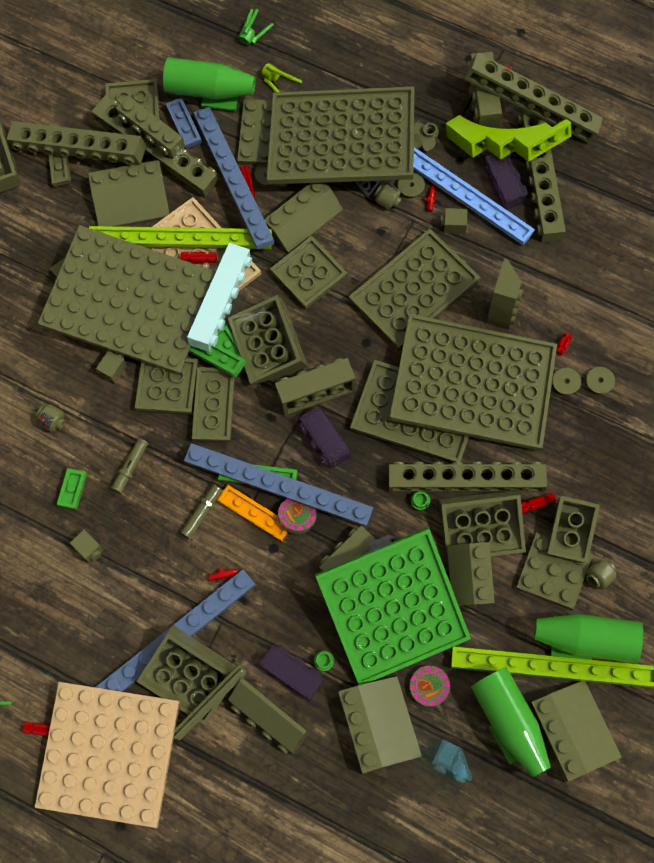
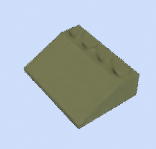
[88,160,170,227]
[228,295,308,385]
[439,490,526,562]
[136,625,236,726]
[338,676,422,775]
[529,681,622,783]

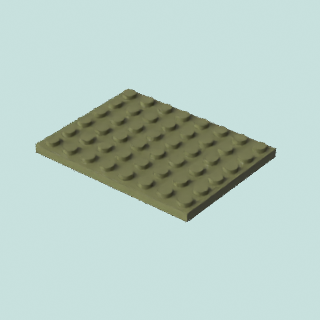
[267,87,415,184]
[38,225,216,375]
[389,314,557,451]

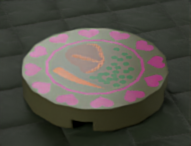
[278,499,316,534]
[409,665,450,707]

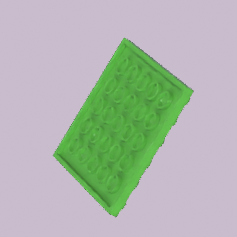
[315,527,471,685]

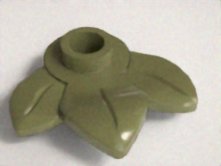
[414,122,439,152]

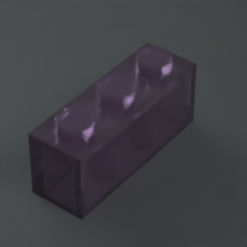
[484,154,528,210]
[299,406,350,469]
[259,644,324,702]

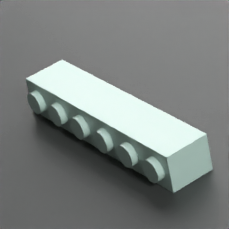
[187,243,252,352]

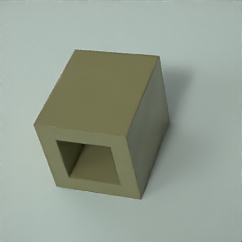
[441,208,467,234]
[96,351,127,384]
[70,530,104,563]

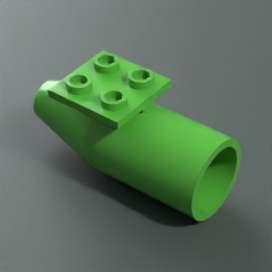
[163,57,256,111]
[534,614,643,663]
[470,667,551,778]

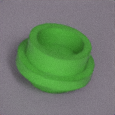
[411,491,430,511]
[314,651,334,671]

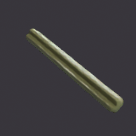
[174,665,247,740]

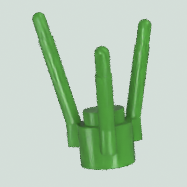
[238,9,274,46]

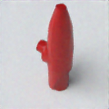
[424,186,435,212]
[208,567,239,581]

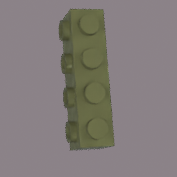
[116,95,185,159]

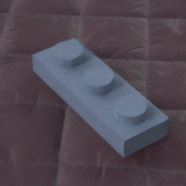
[166,97,202,149]

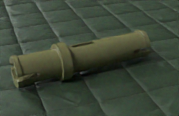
[111,438,149,494]
[180,484,223,539]

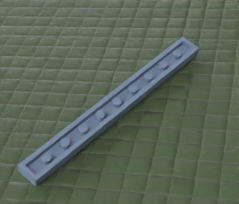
[193,107,274,250]
[184,443,373,527]
[96,570,256,692]

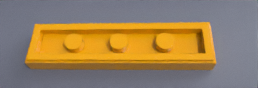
[217,485,289,542]

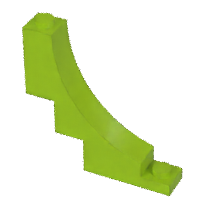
[446,115,571,162]

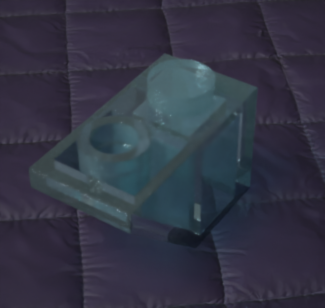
[432,739,472,784]

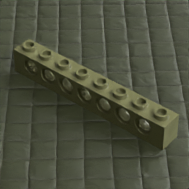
[464,52,603,143]
[91,96,218,197]
[517,108,566,242]
[6,121,147,165]
[389,462,547,492]

